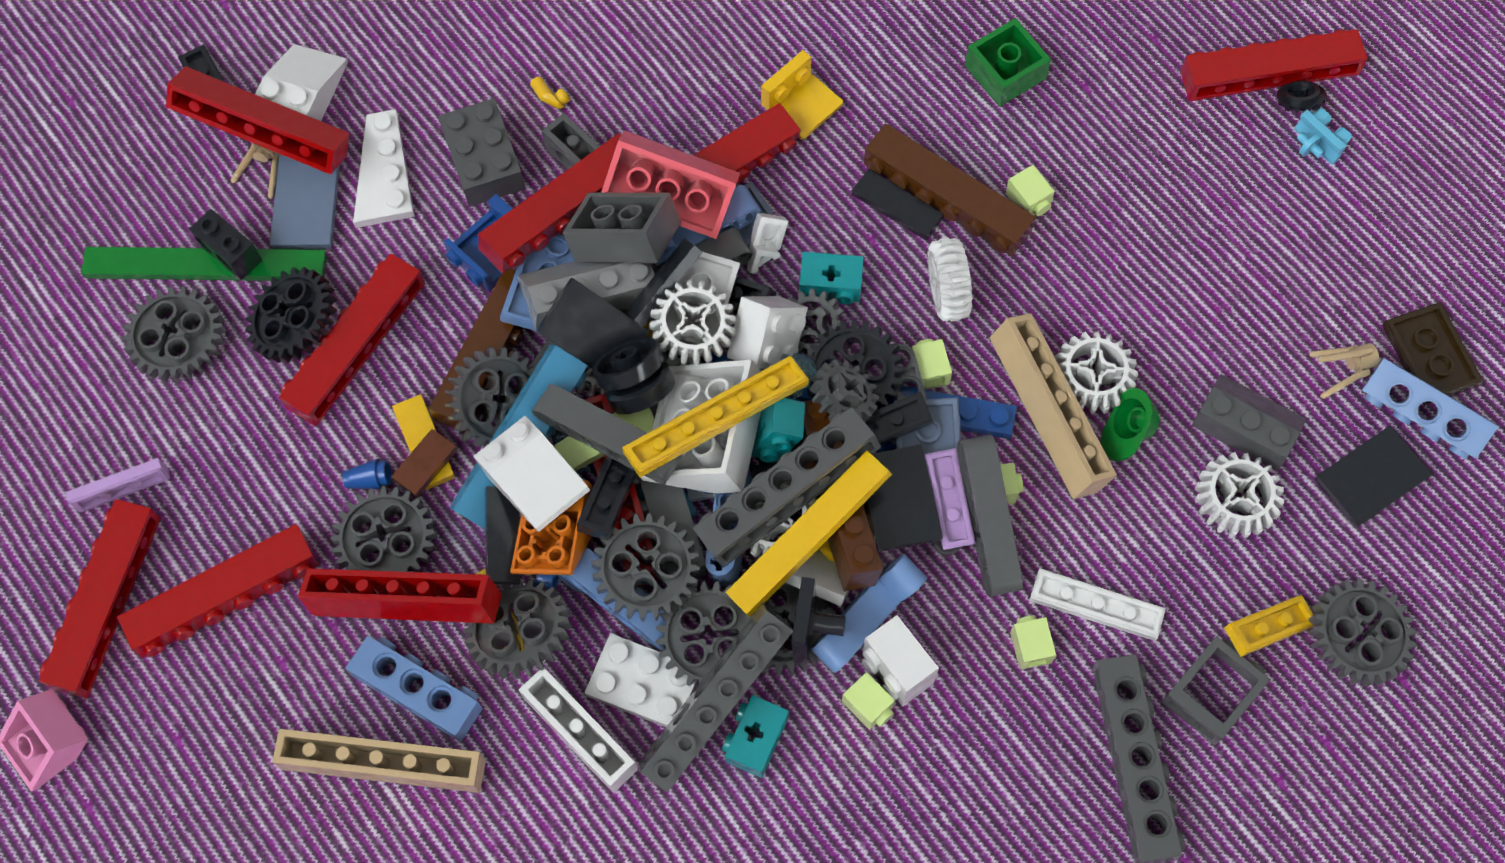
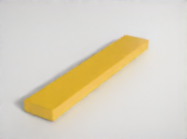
[622,355,809,477]
[725,450,892,617]

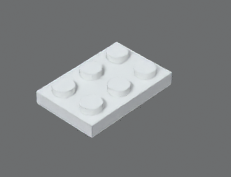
[653,252,740,345]
[584,633,698,727]

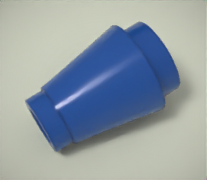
[342,458,393,489]

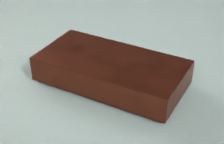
[391,429,458,498]

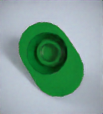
[1101,388,1160,462]

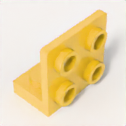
[761,50,843,140]

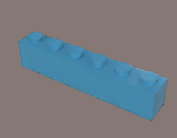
[449,345,588,529]

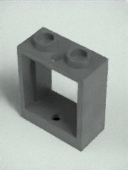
[1162,636,1271,746]

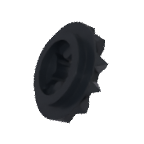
[1277,81,1326,113]

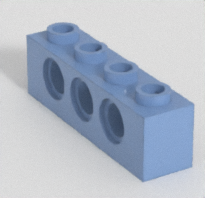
[1362,357,1499,459]
[345,636,483,742]

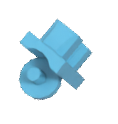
[1294,108,1352,165]

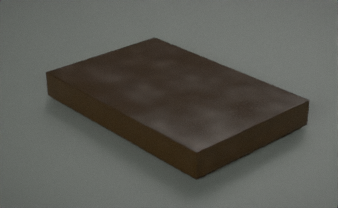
[1382,302,1484,406]

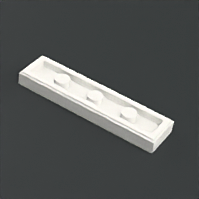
[1029,568,1166,641]

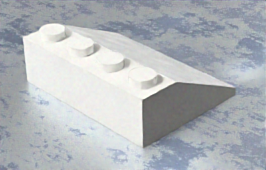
[640,359,761,493]

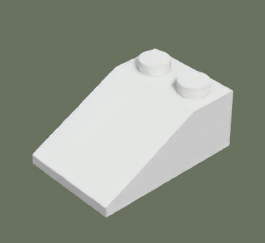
[255,44,348,121]
[473,416,590,532]

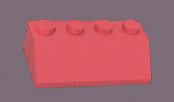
[601,130,740,239]

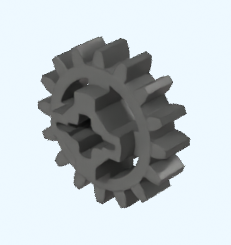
[787,289,846,355]
[810,360,879,422]

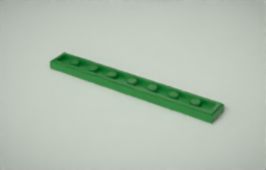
[81,247,327,281]

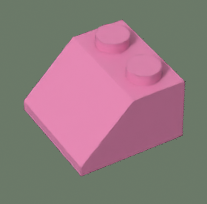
[0,689,88,792]

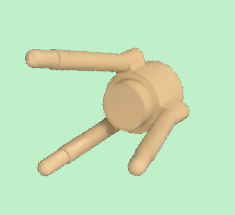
[231,143,279,199]
[1309,343,1380,399]

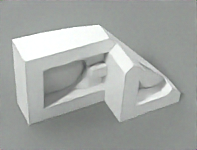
[747,212,788,274]

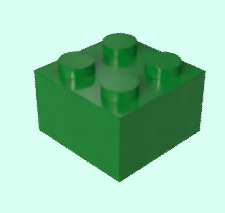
[965,18,1051,107]

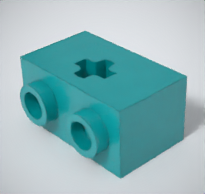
[799,252,864,305]
[751,398,805,463]
[722,695,789,778]

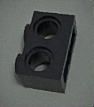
[189,209,262,281]

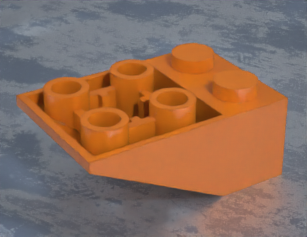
[510,480,593,575]

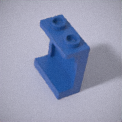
[443,194,513,292]

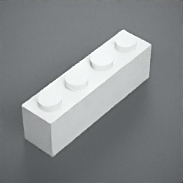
[519,668,638,793]

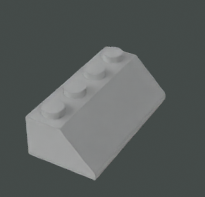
[518,261,655,331]

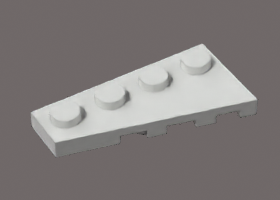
[353,109,415,228]

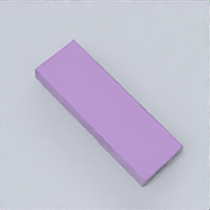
[924,448,976,550]
[65,458,171,512]

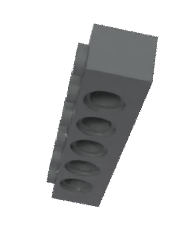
[693,407,881,568]
[639,603,793,792]
[1092,654,1185,863]

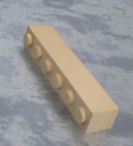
[990,313,1117,499]
[272,729,486,793]

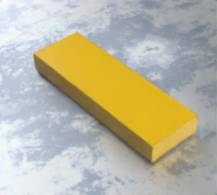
[392,394,455,490]
[1224,595,1315,657]

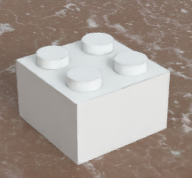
[727,296,808,369]
[862,615,939,707]

